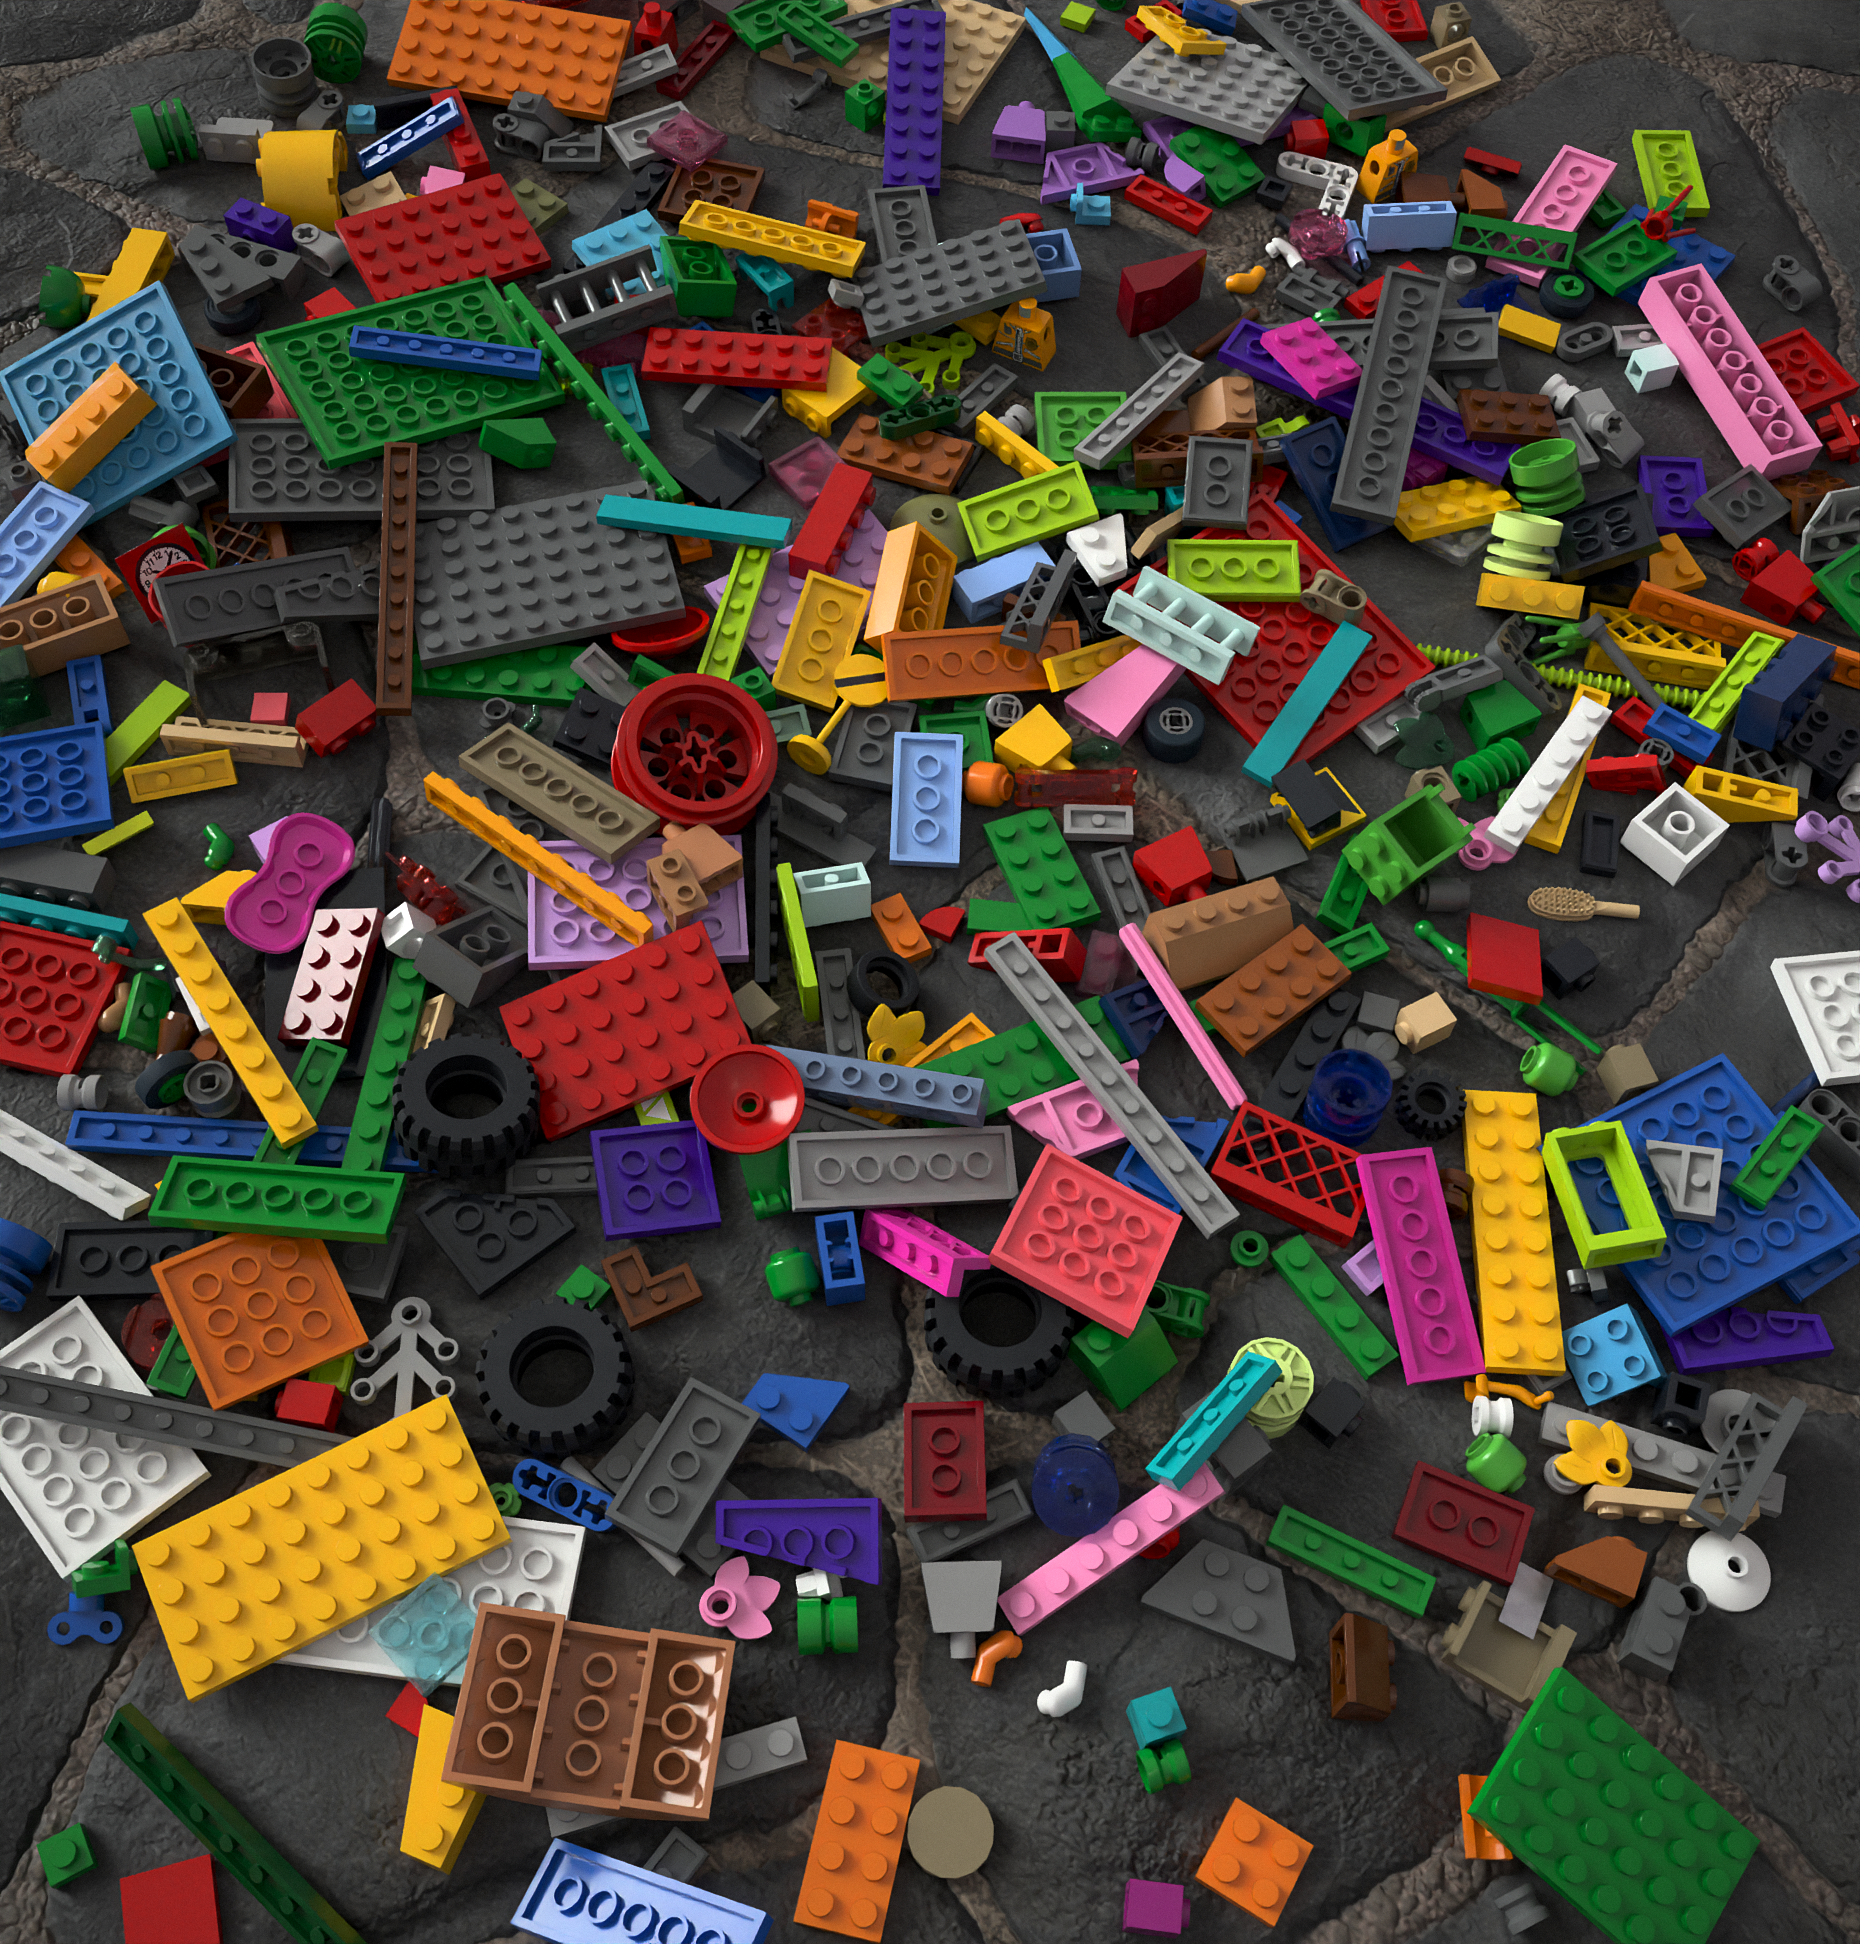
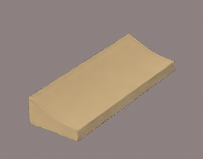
[1384,36,1501,133]

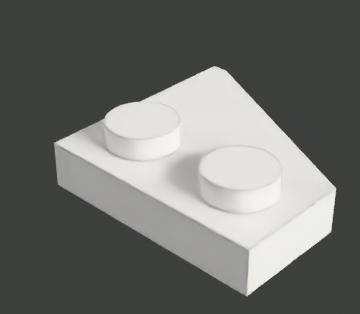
[1066,513,1128,587]

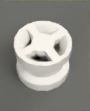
[1472,1396,1514,1438]

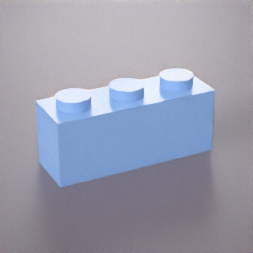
[1361,201,1457,253]
[952,541,1056,624]

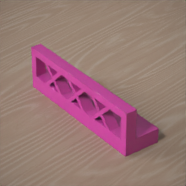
[859,1208,991,1297]

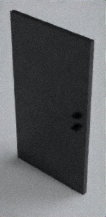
[265,867,388,1082]

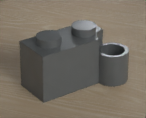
[1616,1576,1708,1682]

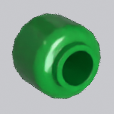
[764,1247,821,1307]

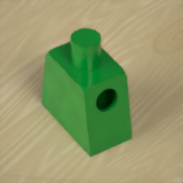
[1459,680,1542,751]

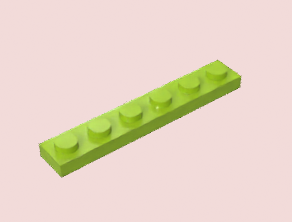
[697,544,775,682]

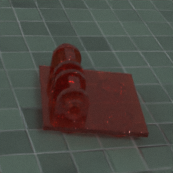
[792,297,868,359]
[385,851,466,926]

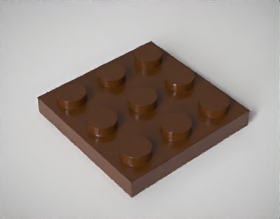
[657,153,765,223]

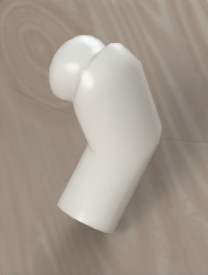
[1265,237,1306,272]

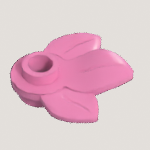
[1458,816,1519,871]
[699,1556,780,1640]

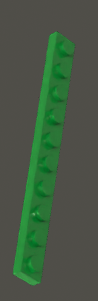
[503,282,686,504]
[146,1037,348,1401]

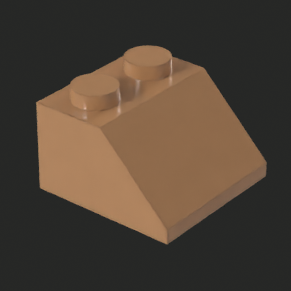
[1187,377,1257,431]

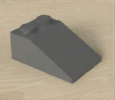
[412,905,528,1008]

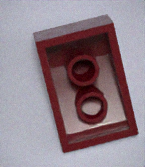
[1116,249,1207,338]

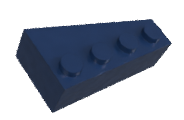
[1733,633,1838,752]

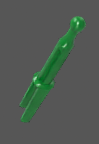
[1414,920,1604,1076]

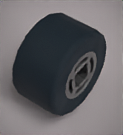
[1142,697,1206,764]

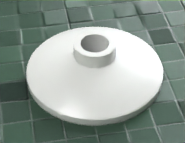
[1687,1531,1771,1612]

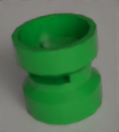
[1135,1738,1191,1795]

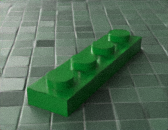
[1268,1234,1399,1381]
[1266,1504,1437,1620]

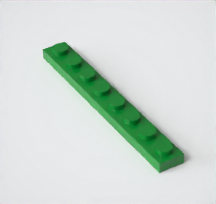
[341,957,430,1172]

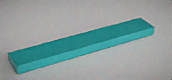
[596,494,793,549]
[1241,621,1373,789]

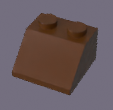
[1329,1613,1397,1722]

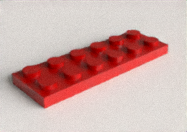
[641,327,832,392]

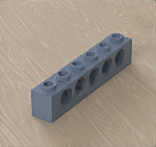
[766,1044,990,1129]

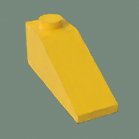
[1682,765,1798,823]

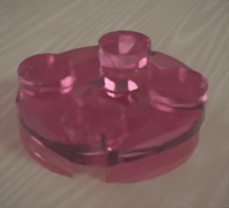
[1288,209,1348,260]

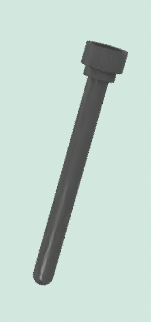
[1577,612,1668,711]

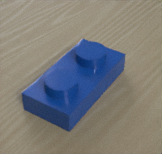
[1182,0,1237,36]
[1642,702,1722,765]

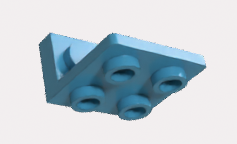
[1562,1303,1668,1407]

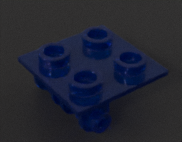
[1457,273,1539,336]

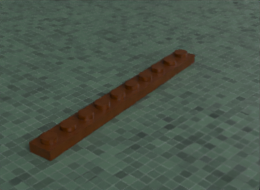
[376,442,418,716]

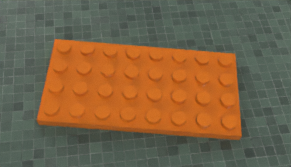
[386,0,632,123]

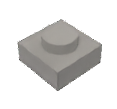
[828,278,864,309]

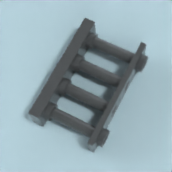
[536,244,679,354]

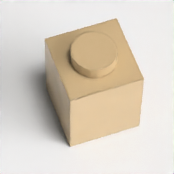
[1394,992,1457,1054]

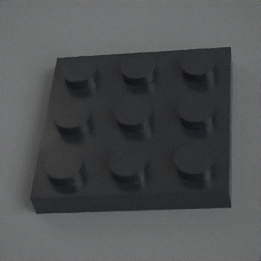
[1546,483,1663,584]

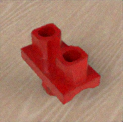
[1815,402,1860,465]

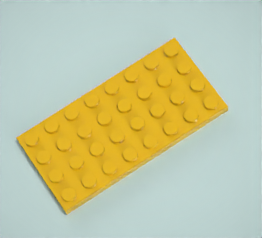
[132,1394,513,1703]

